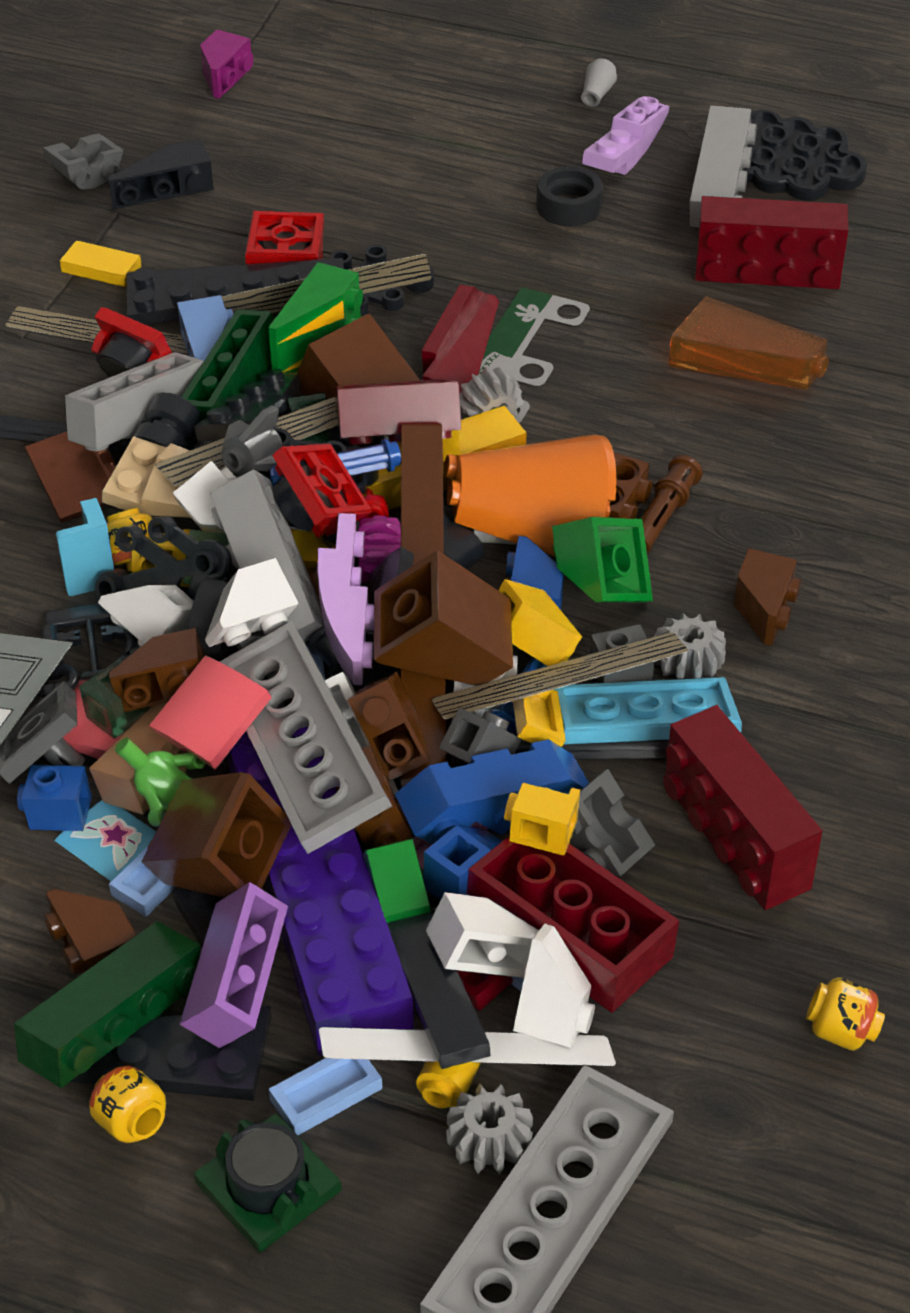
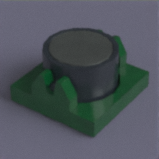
[194,1113,342,1253]

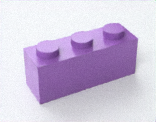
[180,882,288,1048]

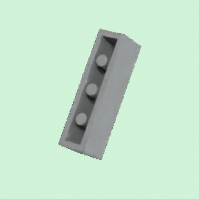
[689,105,757,228]
[65,352,203,451]
[210,469,324,642]

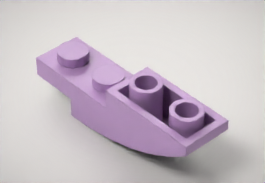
[582,96,670,175]
[318,513,374,685]

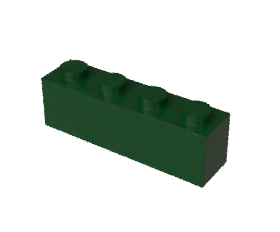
[181,309,273,441]
[14,921,200,1088]

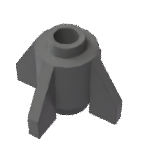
[221,405,282,477]

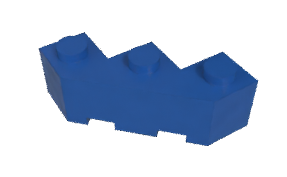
[395,739,589,845]

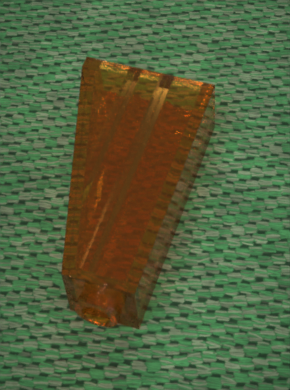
[669,296,829,390]

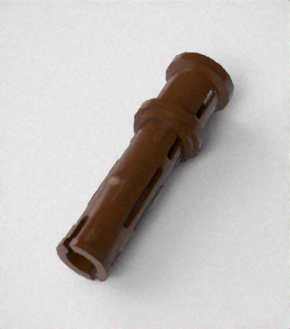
[641,455,703,553]

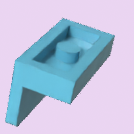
[56,498,114,596]

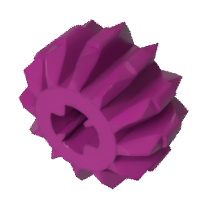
[358,516,401,585]

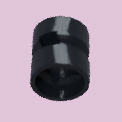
[134,392,201,449]

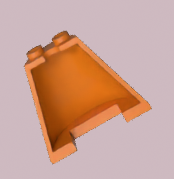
[443,434,616,557]

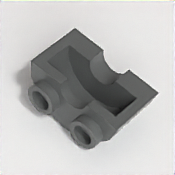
[43,133,123,189]
[569,768,655,877]

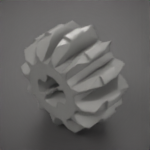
[459,367,524,419]
[654,612,726,679]
[446,1083,533,1175]

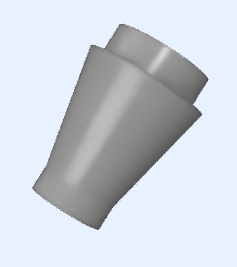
[581,58,617,107]

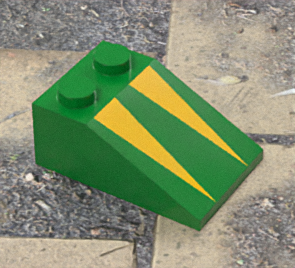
[269,262,363,374]

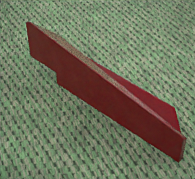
[421,284,499,393]

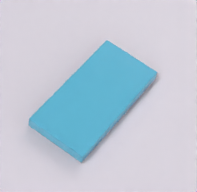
[553,677,742,745]

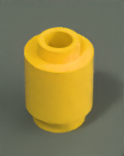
[416,1061,481,1108]

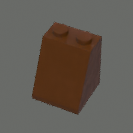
[297,313,420,404]
[374,550,513,686]
[141,772,292,898]

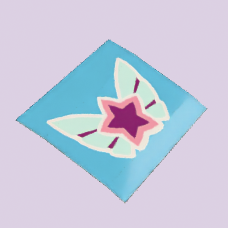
[54,800,156,881]

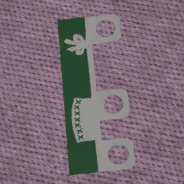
[478,287,590,423]

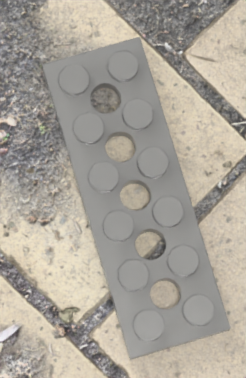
[220,621,392,854]
[420,1065,674,1313]

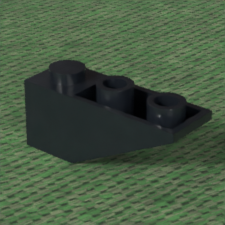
[108,138,214,209]

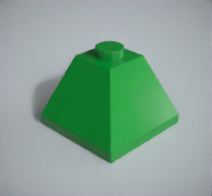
[552,517,653,603]

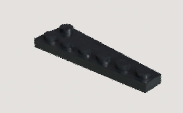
[127,258,345,325]

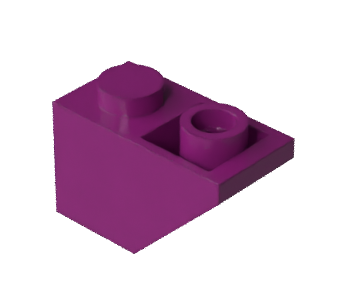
[200,29,254,99]

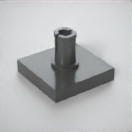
[0,681,85,784]

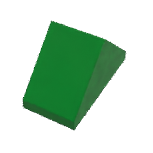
[363,839,430,923]

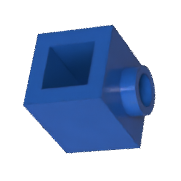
[17,765,92,831]

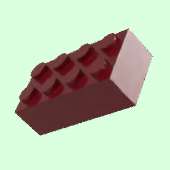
[695,196,849,289]
[663,705,823,911]
[467,836,680,1013]

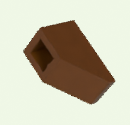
[734,548,802,646]
[109,627,204,713]
[347,671,431,781]
[43,889,137,975]

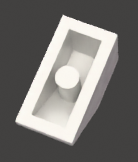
[426,892,539,978]
[513,924,595,1048]

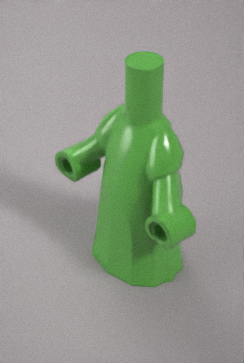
[115,737,206,827]

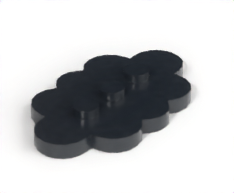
[704,110,867,200]

